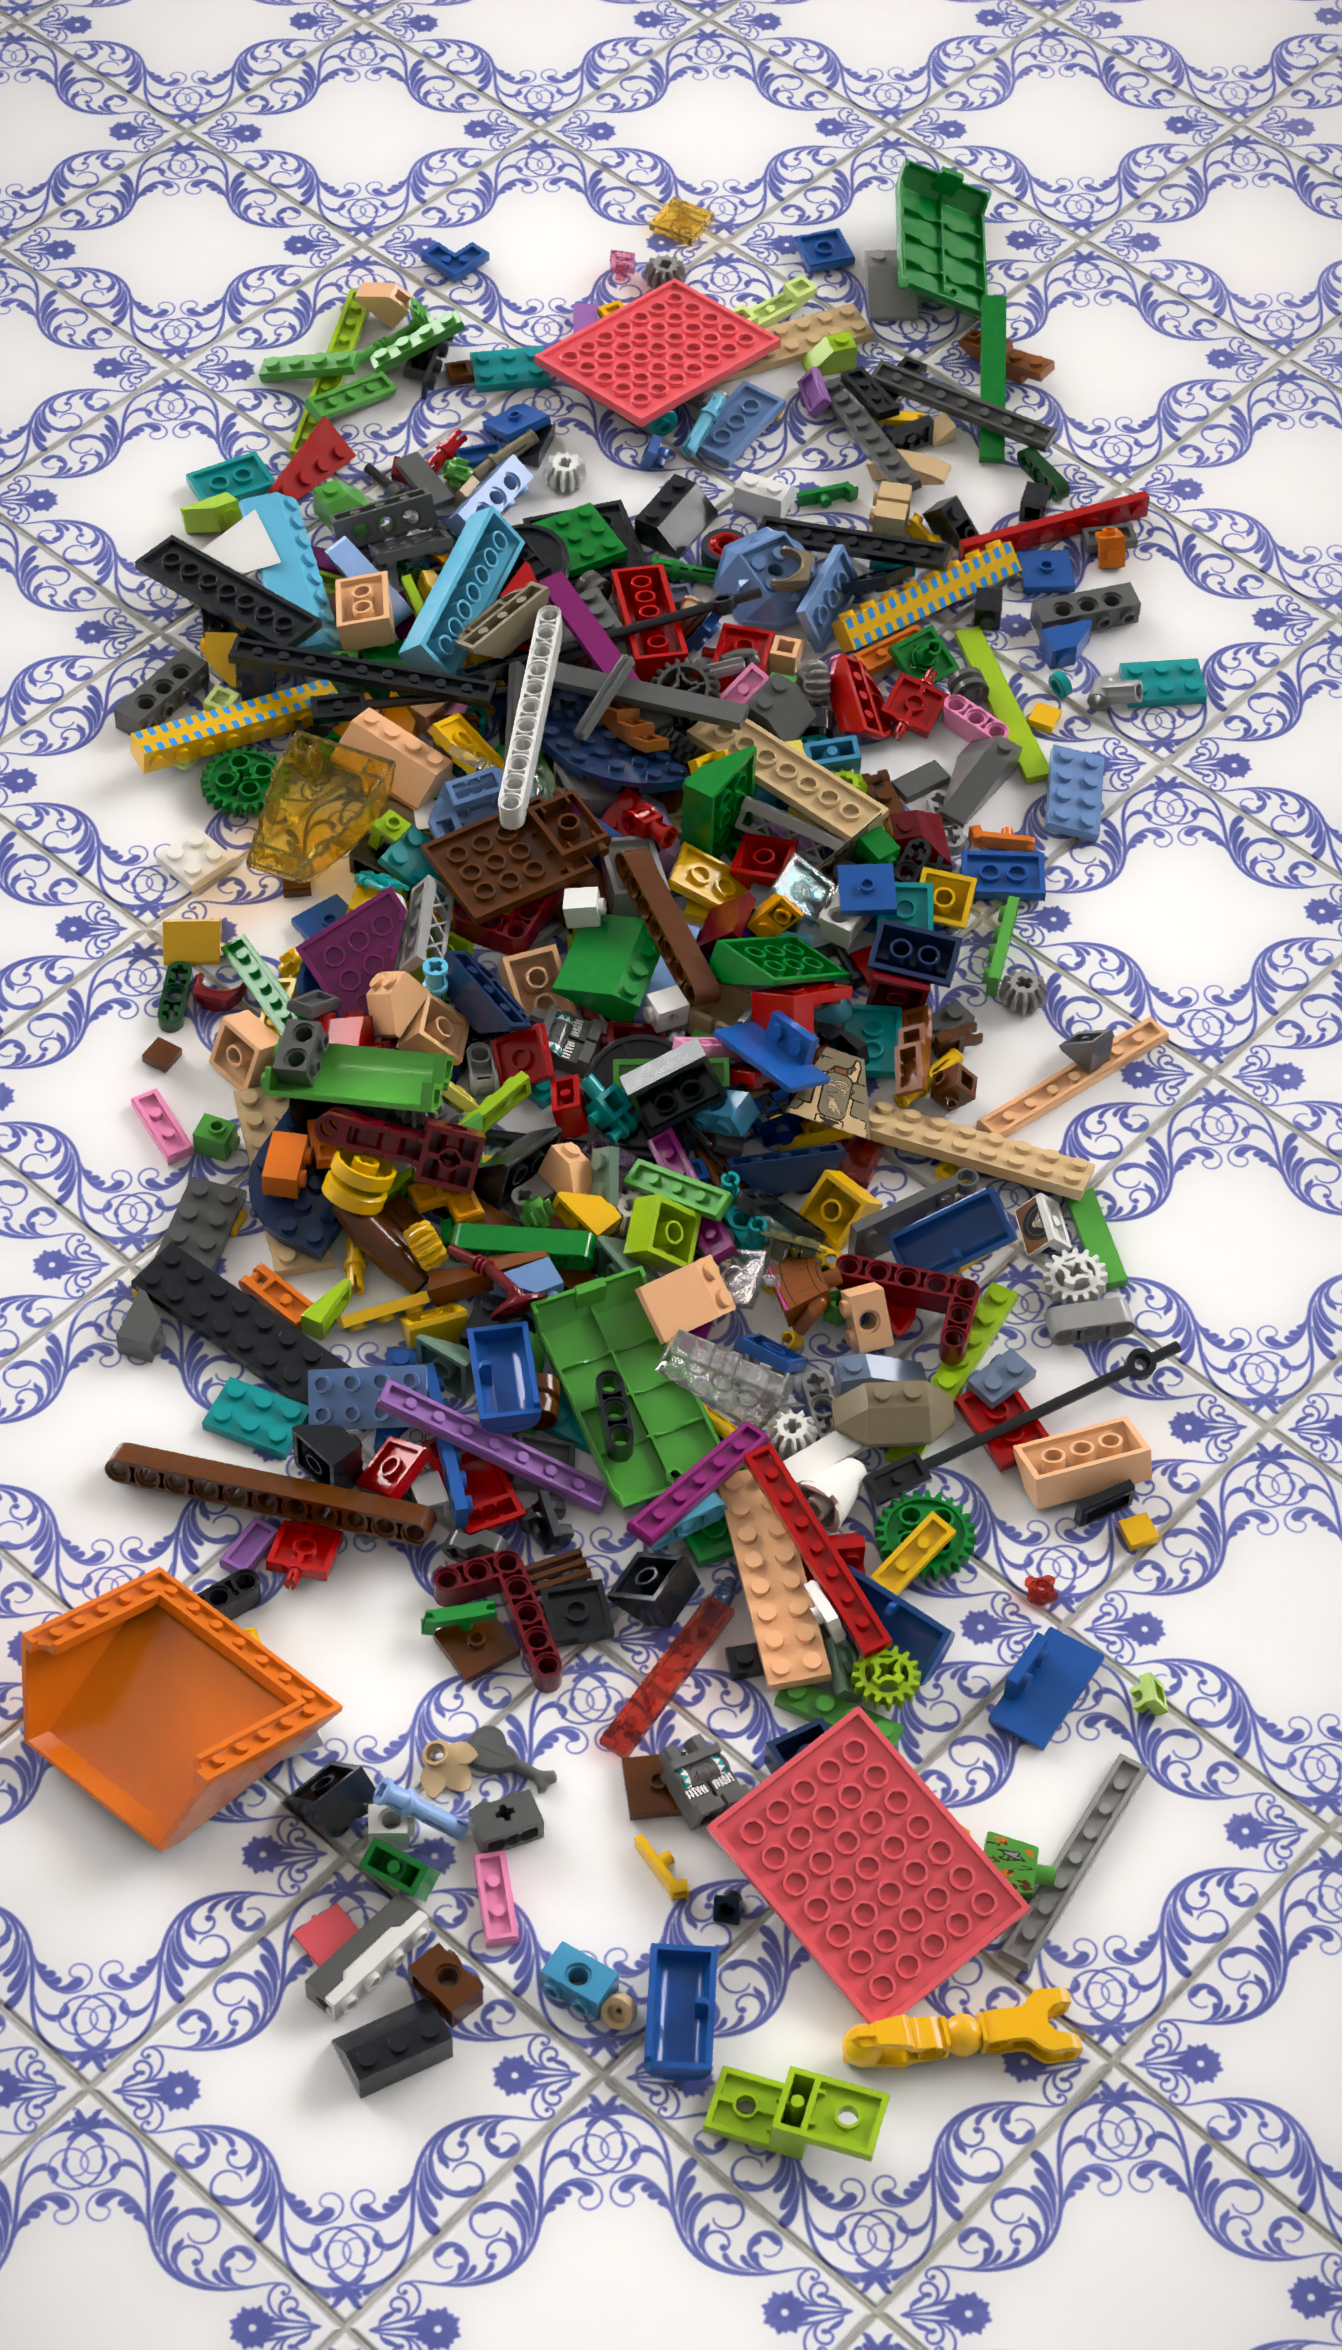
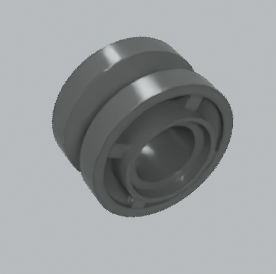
[574,570,612,601]
[947,667,990,706]

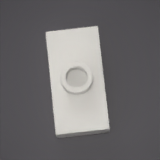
[804,1580,846,1644]

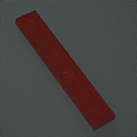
[599,1594,735,1758]

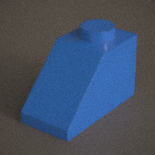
[1039,619,1092,670]

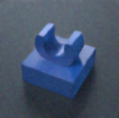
[639,434,671,471]

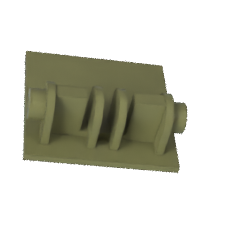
[760,1228,827,1268]

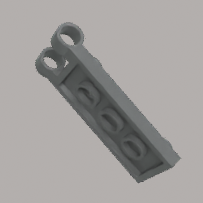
[848,1168,979,1259]

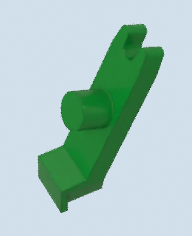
[796,481,858,508]
[421,1600,497,1636]

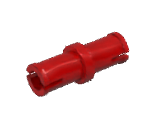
[426,428,468,474]

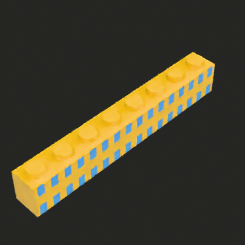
[831,540,1022,652]
[130,679,338,774]

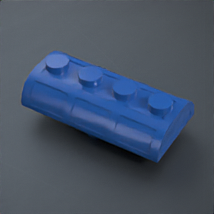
[885,1186,1018,1274]
[467,1321,542,1433]
[840,1565,955,1686]
[644,1943,718,2081]

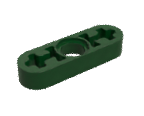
[1017,446,1070,502]
[157,961,193,1033]

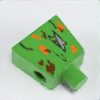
[984,1831,1056,1900]

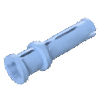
[373,1777,469,1841]

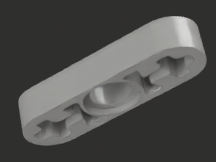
[926,790,965,856]
[801,1369,835,1441]

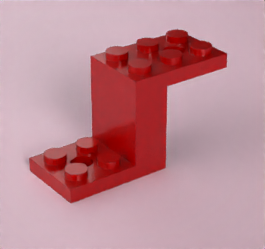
[730,982,852,1089]

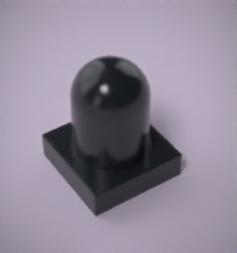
[713,1890,743,1925]

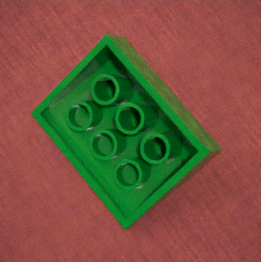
[680,745,757,860]
[551,914,661,1023]
[709,934,851,986]

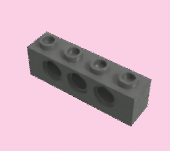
[328,486,439,549]
[1030,582,1141,640]
[114,648,210,736]

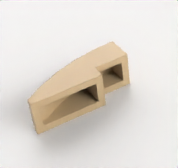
[866,449,951,485]

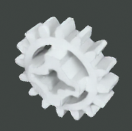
[1043,1247,1108,1305]

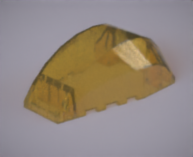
[246,730,396,883]

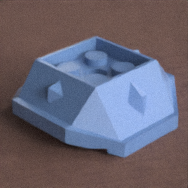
[713,527,819,631]
[428,766,535,839]

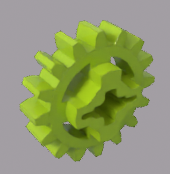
[851,1645,921,1712]

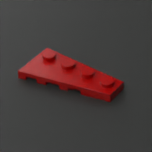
[267,415,356,501]

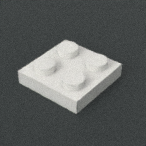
[156,828,235,892]

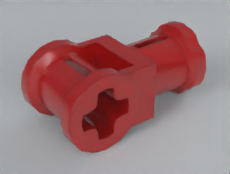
[621,803,678,849]

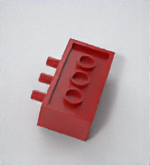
[701,623,775,694]

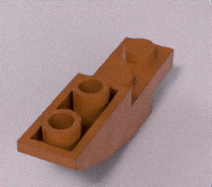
[958,329,1055,384]

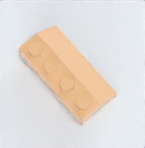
[332,707,453,811]
[1013,1416,1152,1510]

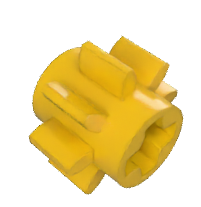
[278,947,303,978]

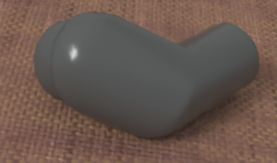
[719,648,760,666]

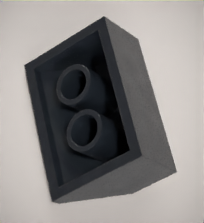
[635,474,718,560]
[619,1037,728,1137]
[472,1126,563,1209]
[332,1998,453,2099]

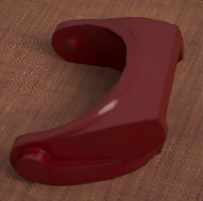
[193,972,249,1012]

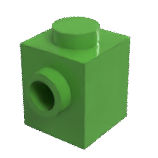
[192,1113,240,1162]

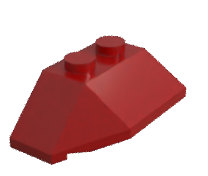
[829,653,894,740]

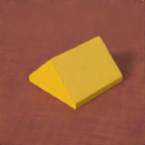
[919,866,977,930]
[162,919,222,965]
[397,1302,468,1349]

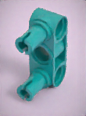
[719,1171,771,1266]

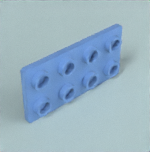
[308,1365,428,1430]

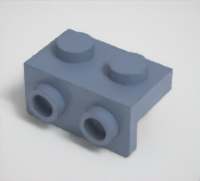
[966,1348,1037,1410]

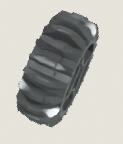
[651,657,721,730]

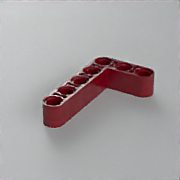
[452,885,569,956]
[835,1254,980,1365]
[433,1549,562,1693]

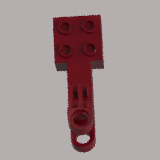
[314,1105,486,1195]

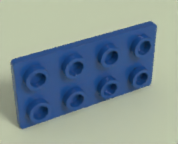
[713,1011,830,1093]
[988,1627,1104,1751]

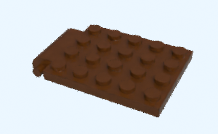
[421,787,611,926]

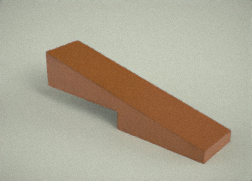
[428,1250,550,1307]

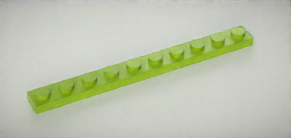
[289,288,370,459]

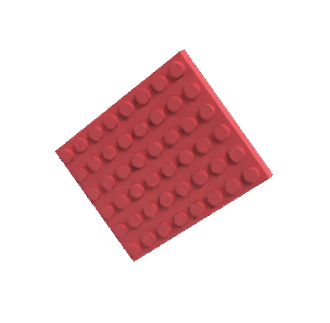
[534,278,781,427]
[706,1706,1031,2025]

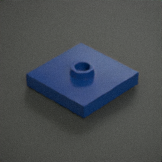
[793,228,855,274]
[482,403,551,442]
[1017,550,1075,594]
[837,863,897,917]
[291,893,349,940]
[733,1333,809,1374]

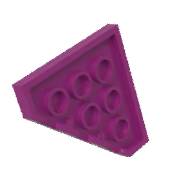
[295,886,406,1018]

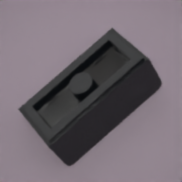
[517,422,555,468]

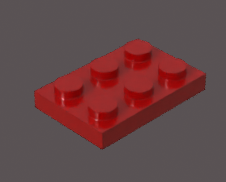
[954,1391,1050,1472]

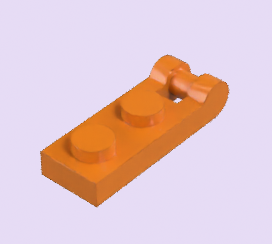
[238,1263,314,1330]

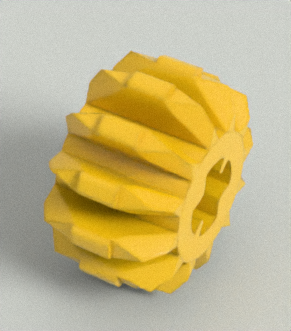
[403,1220,448,1272]

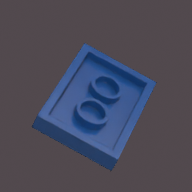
[961,850,1046,901]

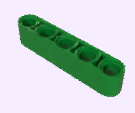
[448,1223,596,1270]

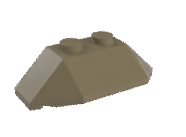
[456,581,550,659]
[830,1380,956,1448]

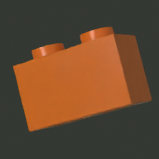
[261,1130,313,1199]

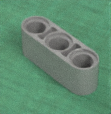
[1044,1297,1135,1346]

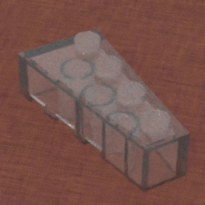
[655,1329,797,1430]

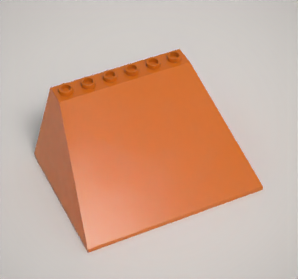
[21,1567,343,1852]

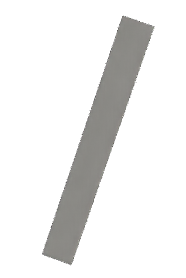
[998,1753,1149,1973]

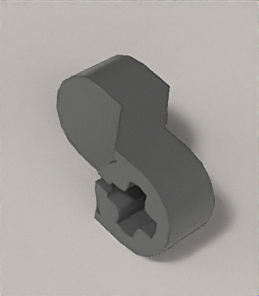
[442,1529,509,1563]

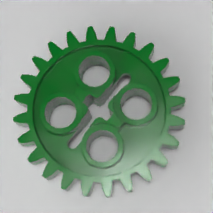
[200,746,290,819]
[874,1490,976,1583]

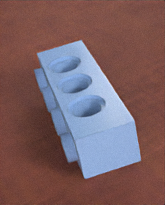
[445,454,534,538]

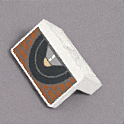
[1014,1192,1072,1258]

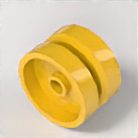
[321,1147,397,1215]

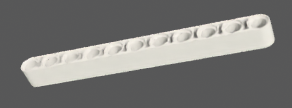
[498,605,563,830]

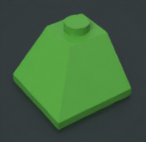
[313,480,385,533]

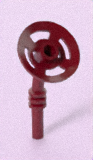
[447,1244,548,1321]

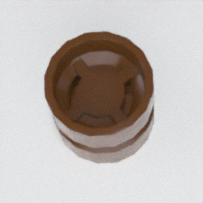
[530,1372,561,1430]

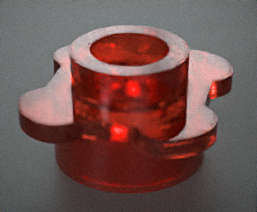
[1024,1575,1058,1606]

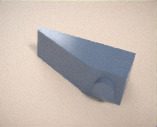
[833,1353,927,1397]

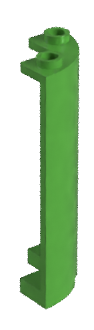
[261,1038,454,1113]

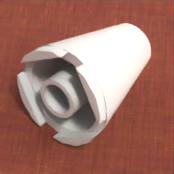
[797,1458,868,1535]

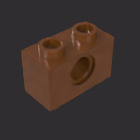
[408,1943,484,2028]

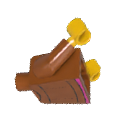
[759,1256,843,1351]

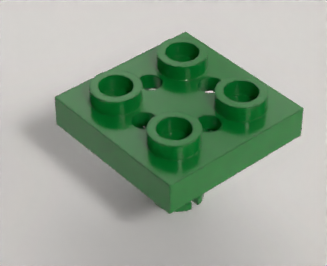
[887,625,960,685]

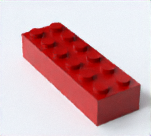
[611,564,689,683]

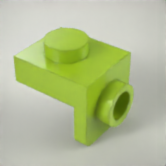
[368,809,411,850]

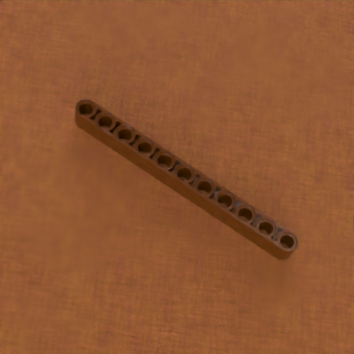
[105,1442,437,1546]

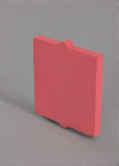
[292,1903,359,1967]

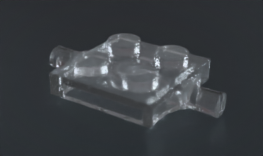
[717,1249,781,1310]

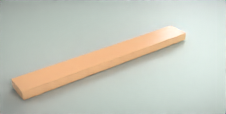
[976,1016,1169,1138]

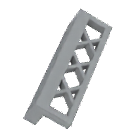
[734,796,846,864]
[399,875,454,974]

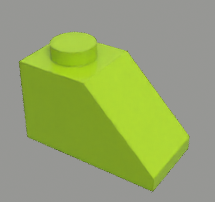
[801,331,857,376]
[180,492,243,533]

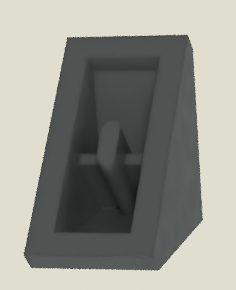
[1059,1029,1114,1074]

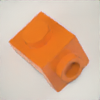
[1095,527,1125,569]

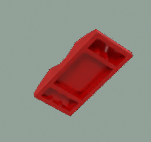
[421,1437,526,1535]

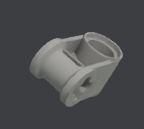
[467,1042,500,1098]
[510,1173,557,1224]

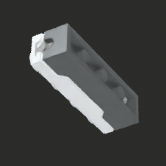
[305,1892,429,2021]

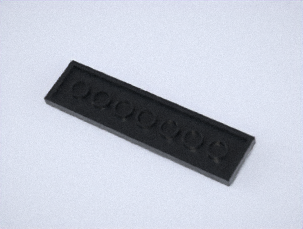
[135,535,323,647]
[131,1242,352,1406]

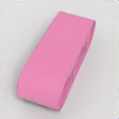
[942,694,1009,743]

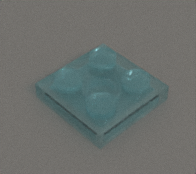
[768,853,838,927]

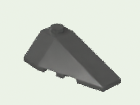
[940,735,1022,828]

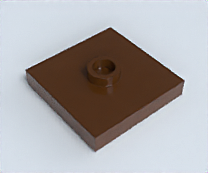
[433,1617,520,1685]
[622,1751,686,1821]

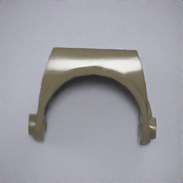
[770,546,815,592]

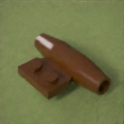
[331,1194,440,1295]

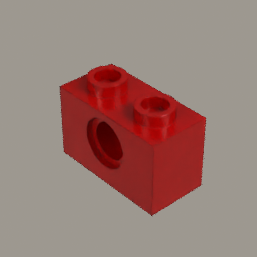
[550,1074,589,1140]

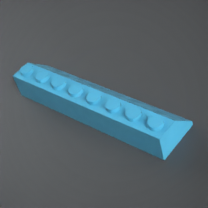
[238,492,343,653]
[398,505,525,676]

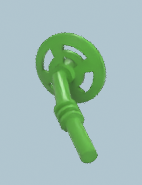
[358,298,434,365]

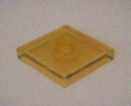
[649,197,715,246]

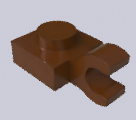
[933,1022,983,1060]

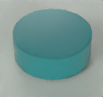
[1049,670,1073,698]

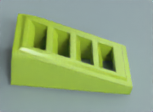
[300,1278,352,1341]

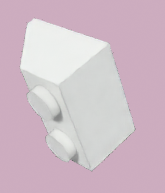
[733,471,799,519]

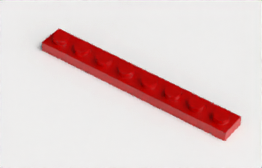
[958,491,1150,562]
[743,1443,893,1659]

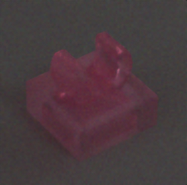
[610,250,636,281]

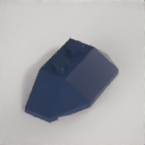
[444,951,531,1034]
[725,1142,846,1198]

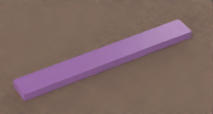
[375,1378,608,1514]

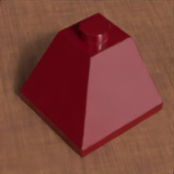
[887,810,952,876]

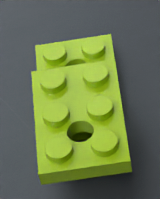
[703,2065,890,2162]

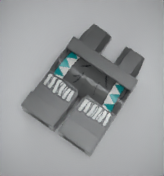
[529,1005,605,1079]
[658,1733,750,1831]

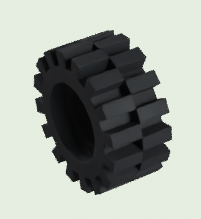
[663,726,708,767]

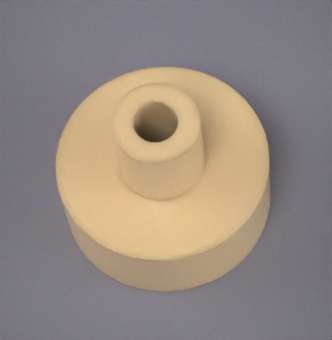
[601,1993,637,2030]

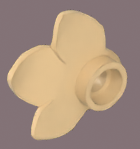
[420,1740,478,1799]

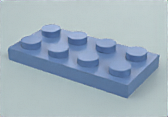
[697,381,786,468]
[796,544,858,653]
[1044,744,1105,843]

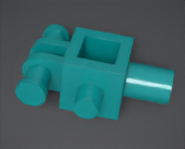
[579,1073,642,1146]

